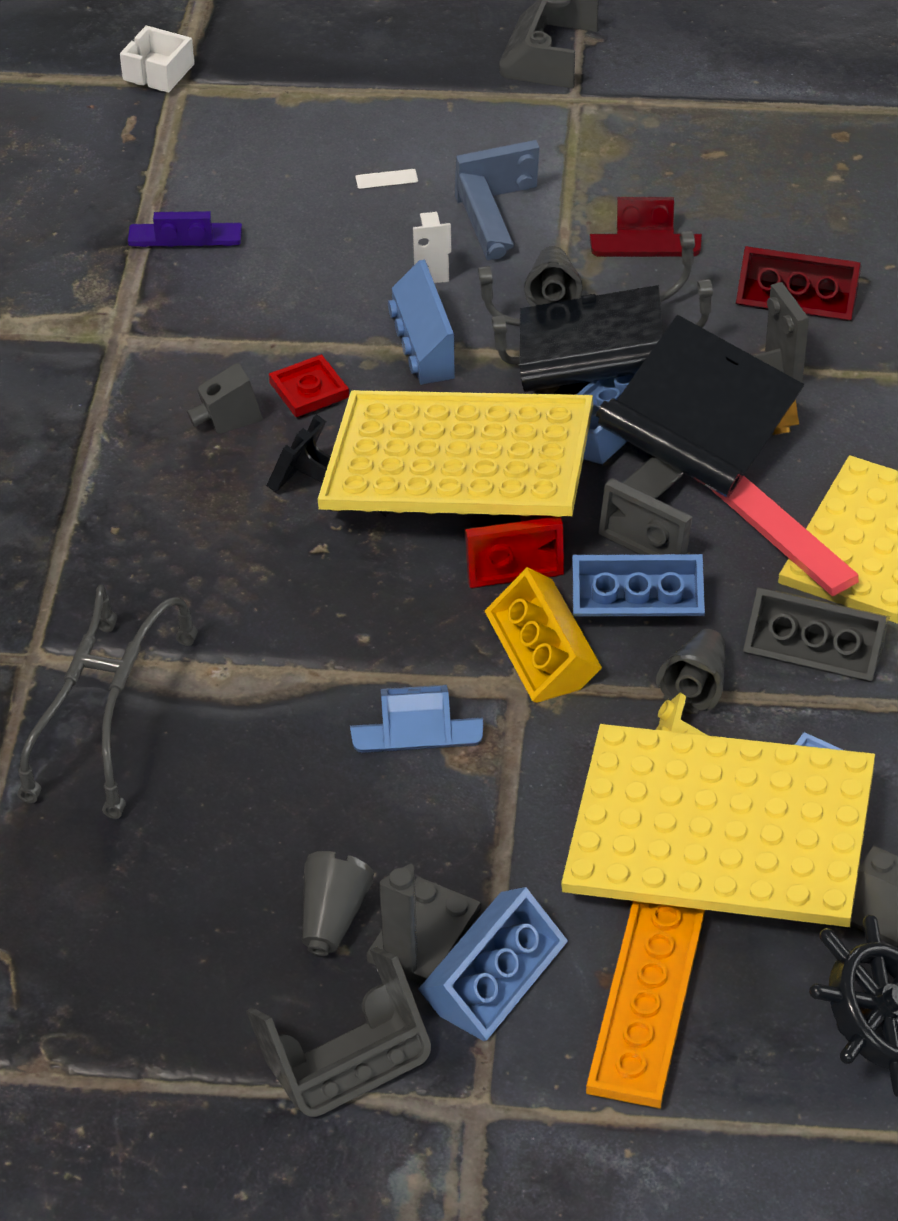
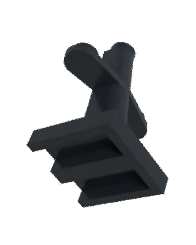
[266,414,390,517]

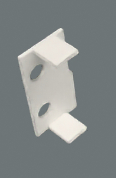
[413,212,451,283]

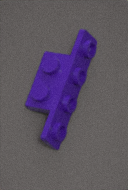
[128,211,242,247]

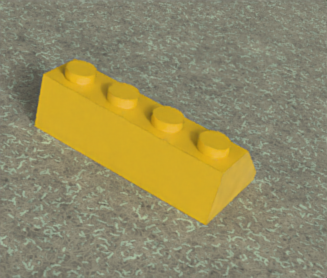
[485,567,602,703]

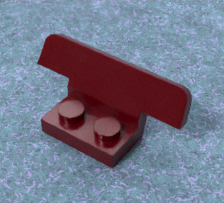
[590,197,702,257]

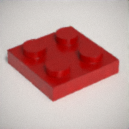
[269,354,349,417]

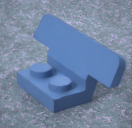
[350,685,483,753]

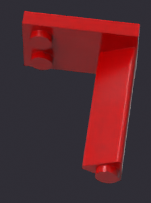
[465,515,564,588]

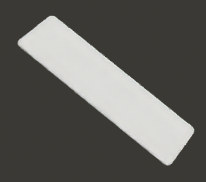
[355,169,418,189]

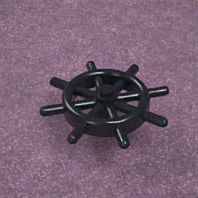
[809,915,898,1097]

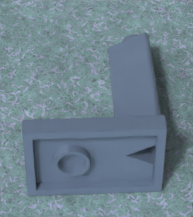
[455,140,540,260]

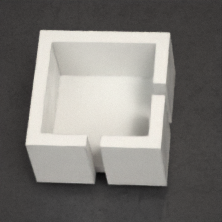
[120,26,194,93]

